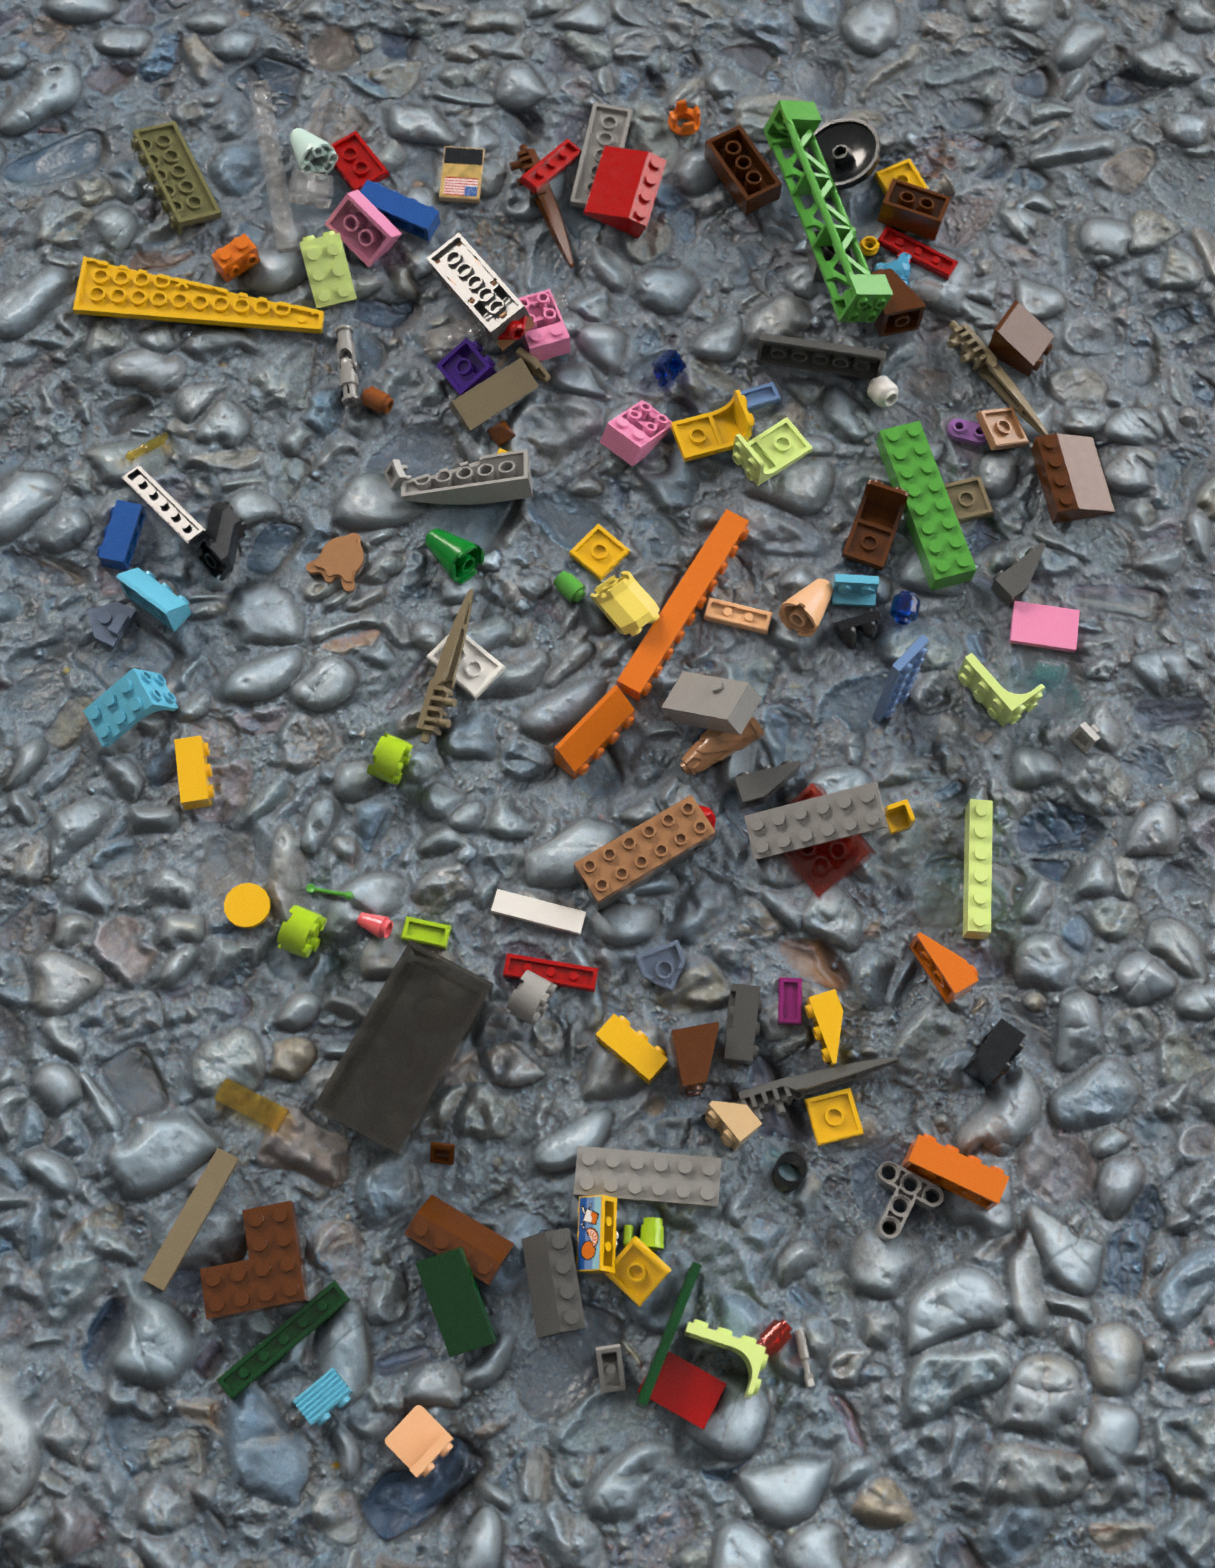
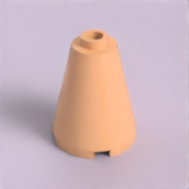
[778,578,833,637]

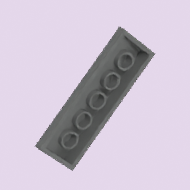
[756,333,886,379]

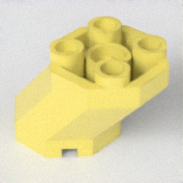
[590,571,660,636]

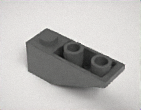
[991,542,1045,607]
[733,760,801,809]

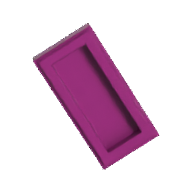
[778,977,802,1026]

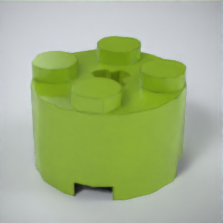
[367,732,413,785]
[277,905,327,958]

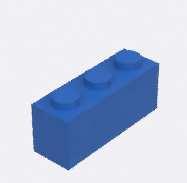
[97,500,147,571]

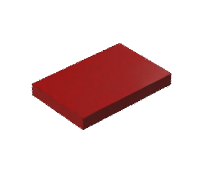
[331,131,389,191]
[637,1351,727,1430]

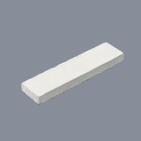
[491,889,586,935]

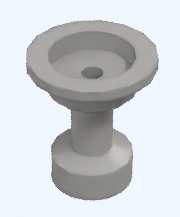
[926,174,956,197]

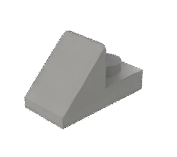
[595,1344,626,1393]

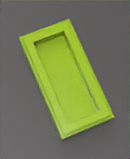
[401,916,452,950]

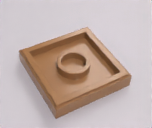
[975,407,1029,450]

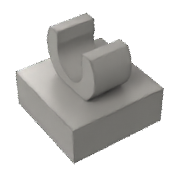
[384,459,412,490]
[1069,722,1100,753]

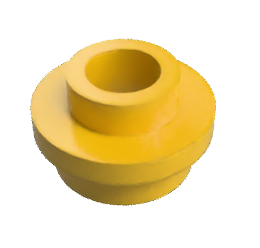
[859,236,879,256]

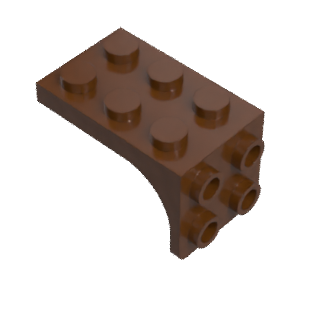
[841,480,909,571]

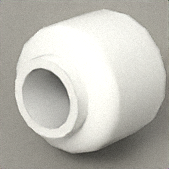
[867,376,899,407]

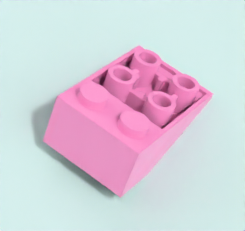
[518,289,571,362]
[600,400,672,466]

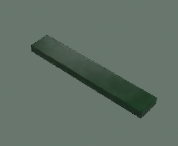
[635,1262,702,1409]
[217,1280,351,1400]

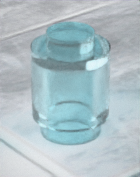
[1033,658,1068,684]

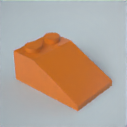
[909,932,979,1005]

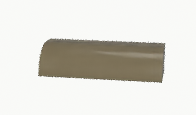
[448,358,539,431]

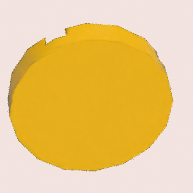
[224,883,271,929]

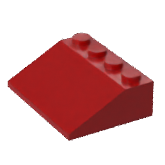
[583,146,667,238]

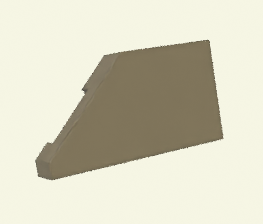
[515,347,551,383]

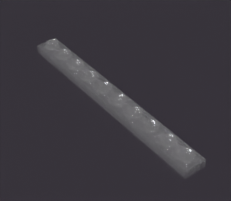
[248,80,299,254]

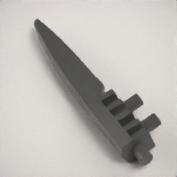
[730,1057,899,1123]

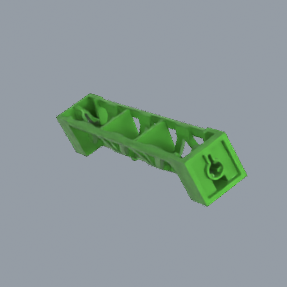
[763,100,893,323]

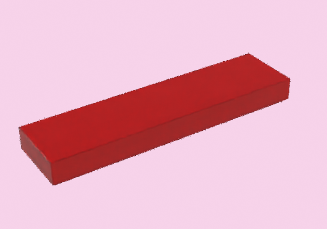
[519,139,582,194]
[878,226,958,281]
[503,953,599,993]

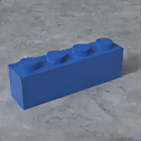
[360,180,440,242]

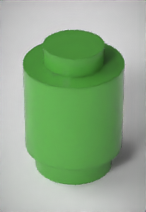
[553,571,586,603]

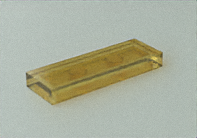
[214,1078,289,1132]

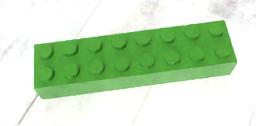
[876,421,976,591]

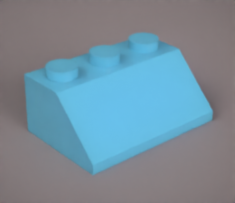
[116,567,192,632]

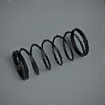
[772,1151,808,1192]

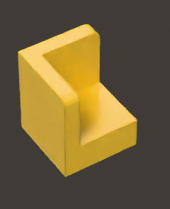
[884,799,916,835]

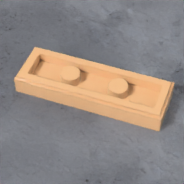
[703,597,772,635]

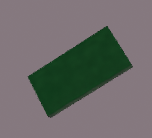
[415,1246,497,1357]

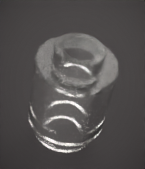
[912,277,943,302]

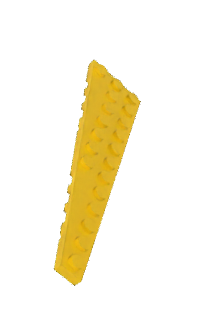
[73,256,325,334]

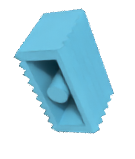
[293,1368,353,1426]

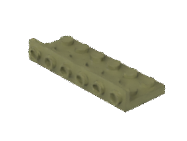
[130,121,221,235]

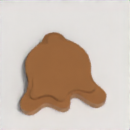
[306,533,365,593]

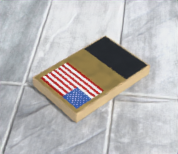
[439,146,485,204]

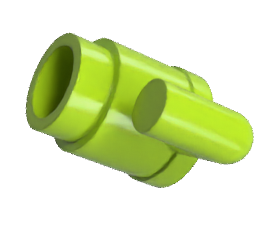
[623,1217,664,1250]

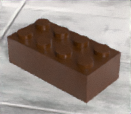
[704,125,782,215]

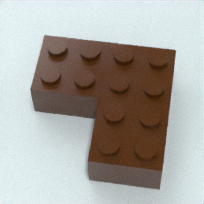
[200,1201,309,1322]

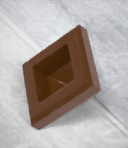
[486,420,516,447]
[430,1142,455,1165]

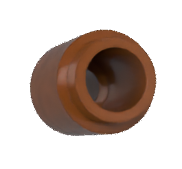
[361,386,394,414]

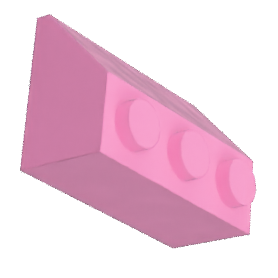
[325,190,402,267]

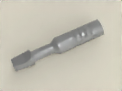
[794,1329,815,1387]

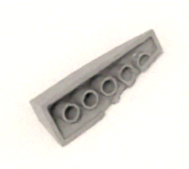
[401,449,533,505]

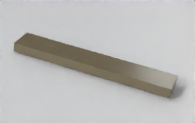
[142,1148,240,1291]

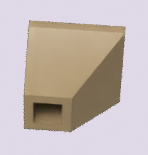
[704,1101,762,1151]

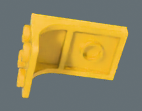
[670,389,755,462]

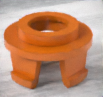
[668,100,701,136]

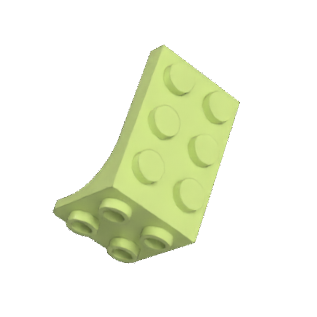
[299,231,357,309]
[732,417,813,486]
[957,653,1045,727]
[684,1319,769,1399]

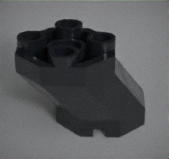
[195,501,247,581]

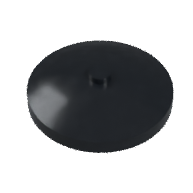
[802,118,882,190]

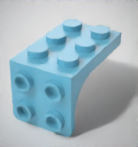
[83,668,178,747]

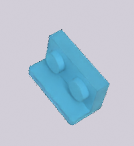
[832,574,879,607]

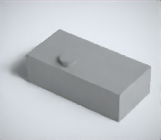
[661,671,762,735]

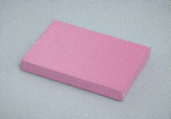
[1009,601,1080,653]

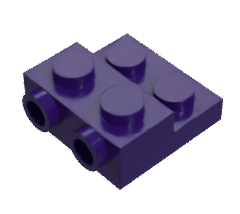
[436,337,497,396]

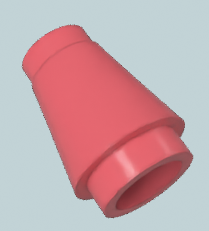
[357,912,393,939]

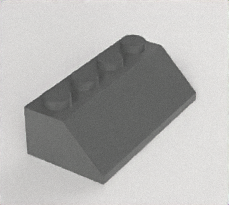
[522,1228,586,1339]

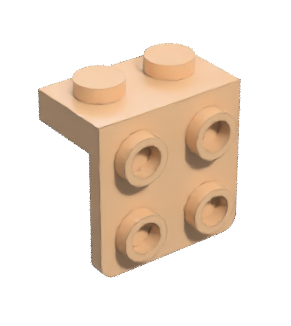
[385,1405,454,1478]

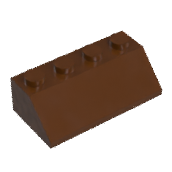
[404,1194,515,1288]

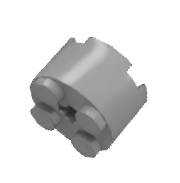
[506,970,557,1026]

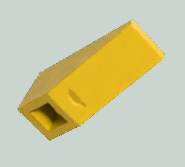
[804,989,843,1067]

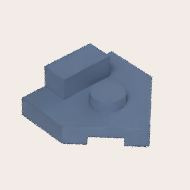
[87,601,137,649]
[634,939,686,991]

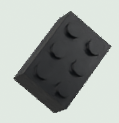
[962,1018,1026,1088]

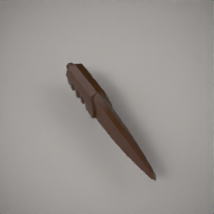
[509,144,574,268]

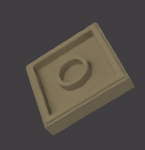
[944,476,994,524]

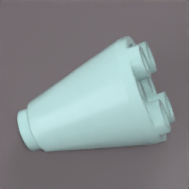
[290,128,338,181]

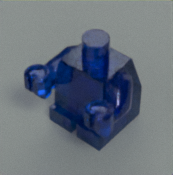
[651,350,687,387]

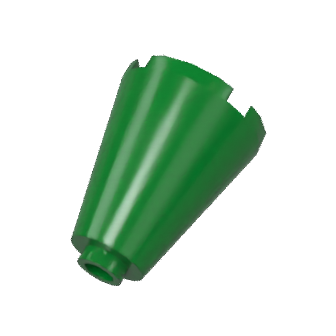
[425,528,485,583]

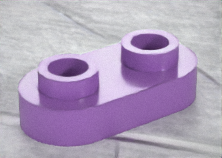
[947,419,987,446]

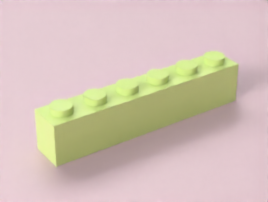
[963,799,993,940]

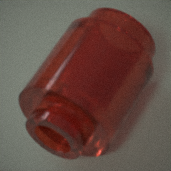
[756,1319,793,1356]

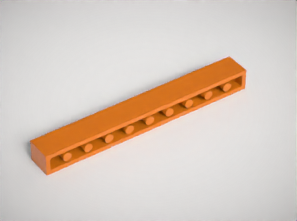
[617,509,750,701]

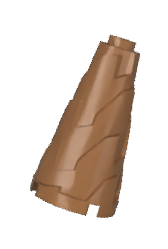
[680,717,765,775]

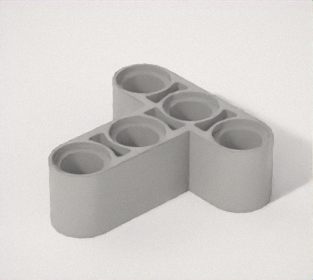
[875,1161,944,1241]

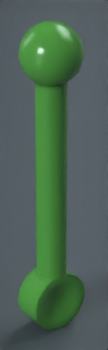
[306,884,353,900]

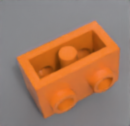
[211,233,260,283]

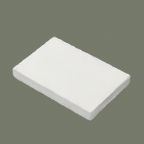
[426,634,505,700]

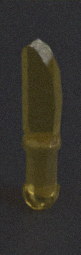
[125,432,169,461]

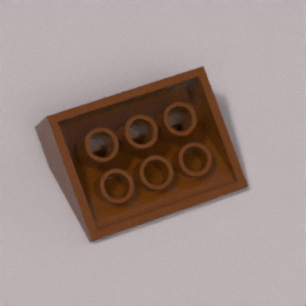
[1031,433,1115,524]

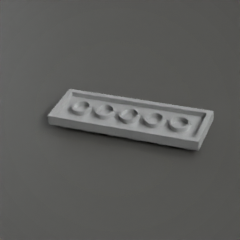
[570,102,633,209]
[744,782,888,860]
[574,1146,721,1208]

